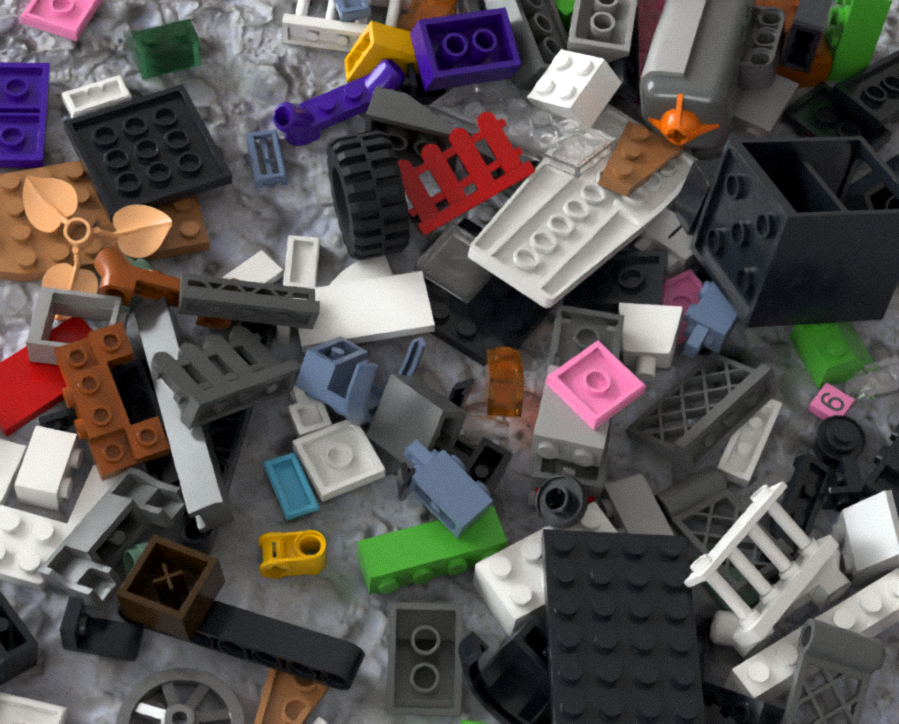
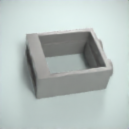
[26,287,128,372]

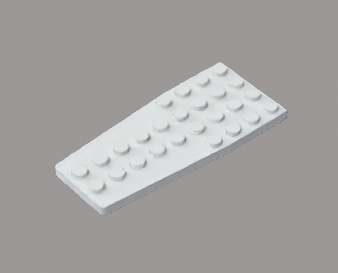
[467,103,698,308]

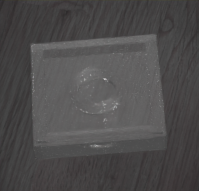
[414,223,494,303]

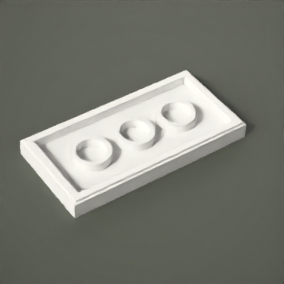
[296,271,435,352]

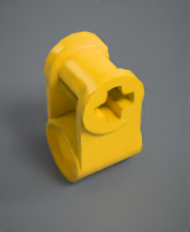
[258,530,327,579]

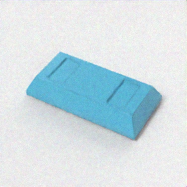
[262,452,320,521]

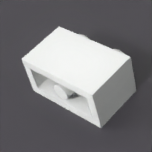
[14,426,83,511]

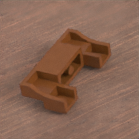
[54,322,170,481]

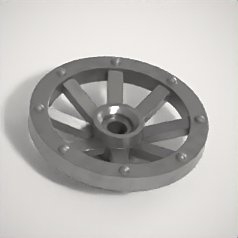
[116,668,245,724]

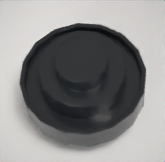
[814,415,866,465]
[535,475,588,529]

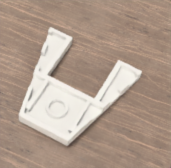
[0,439,123,591]

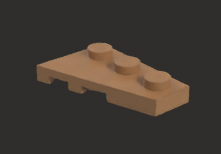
[254,668,330,724]

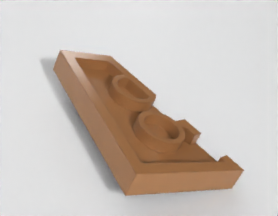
[598,121,686,197]

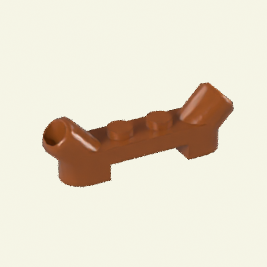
[94,246,249,330]

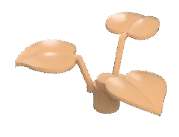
[23,176,173,321]

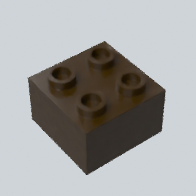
[116,534,225,642]

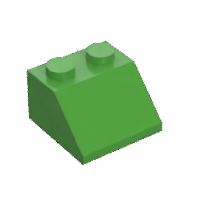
[789,322,878,390]

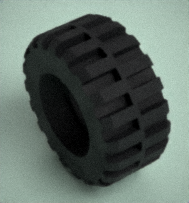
[327,130,410,261]

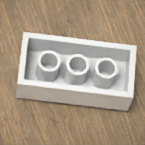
[472,501,618,637]

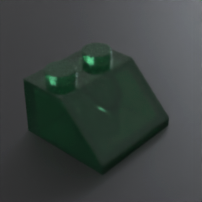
[123,18,201,80]

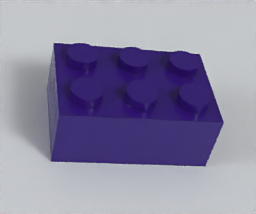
[410,7,521,92]

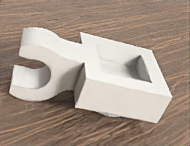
[288,386,332,438]

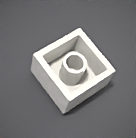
[527,49,622,131]

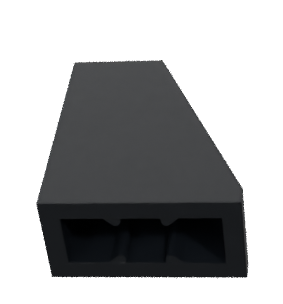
[780,0,831,74]

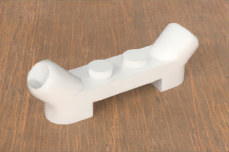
[710,549,851,661]

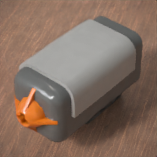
[639,0,785,150]

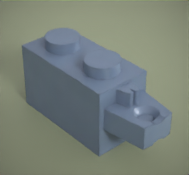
[682,280,740,359]
[404,439,493,539]

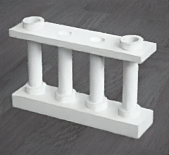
[282,0,411,52]
[684,481,839,648]

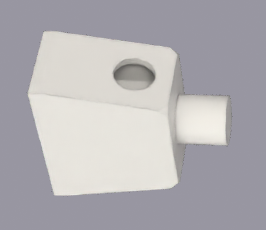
[619,303,683,382]

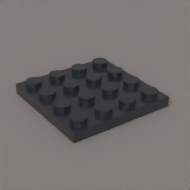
[63,84,232,223]
[415,218,561,375]

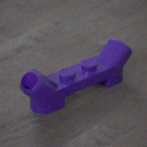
[273,59,405,146]

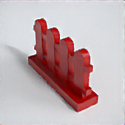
[397,112,536,237]

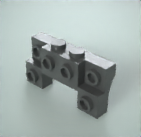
[37,467,186,609]

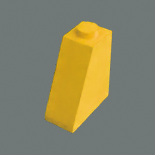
[344,21,420,83]

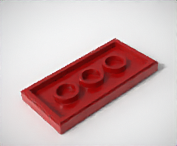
[0,317,114,437]

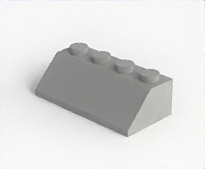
[566,0,637,63]

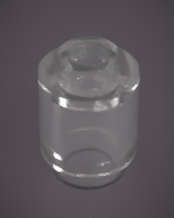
[459,410,509,446]

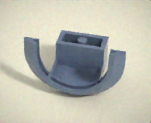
[294,336,426,425]

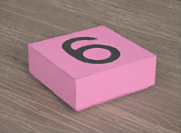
[807,382,855,420]

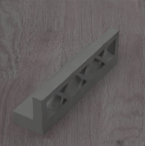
[178,273,320,329]

